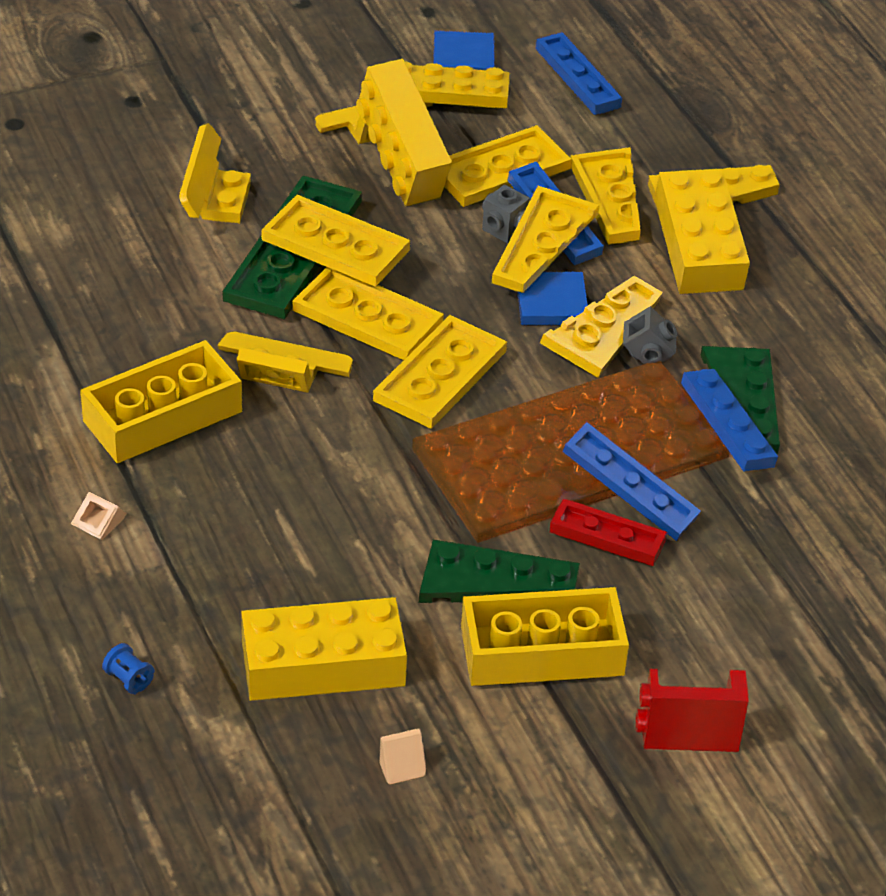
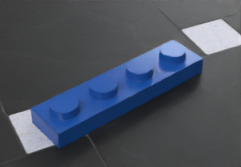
[536,32,622,115]
[508,162,603,266]
[681,369,778,472]
[562,422,701,541]

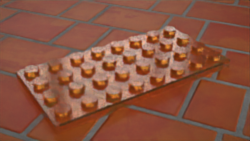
[412,361,730,543]

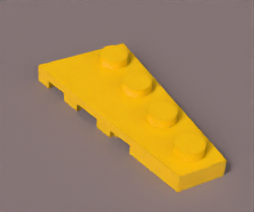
[570,147,640,245]
[648,165,780,208]
[492,186,599,293]
[540,276,663,378]

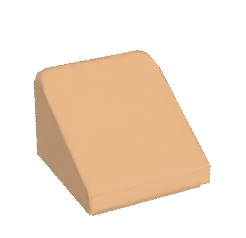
[71,492,127,540]
[380,729,426,784]

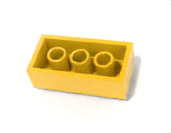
[356,59,452,207]
[655,169,750,294]
[80,340,242,464]
[461,587,629,686]
[241,597,407,701]

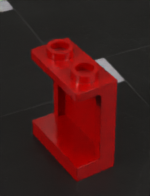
[636,669,749,752]

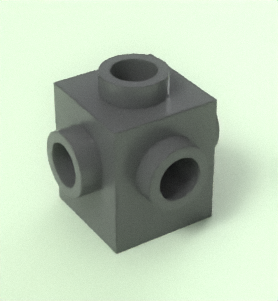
[482,184,530,244]
[623,306,677,369]

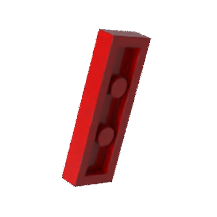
[549,498,667,566]

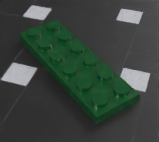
[222,175,362,319]

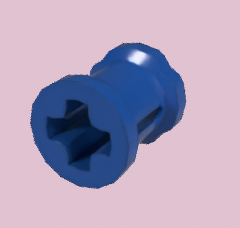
[102,643,155,694]

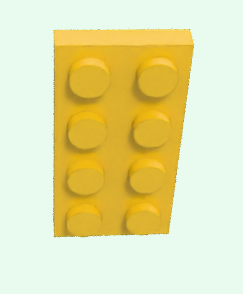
[404,61,510,108]
[444,125,572,207]
[261,195,410,287]
[293,267,444,360]
[373,315,507,429]

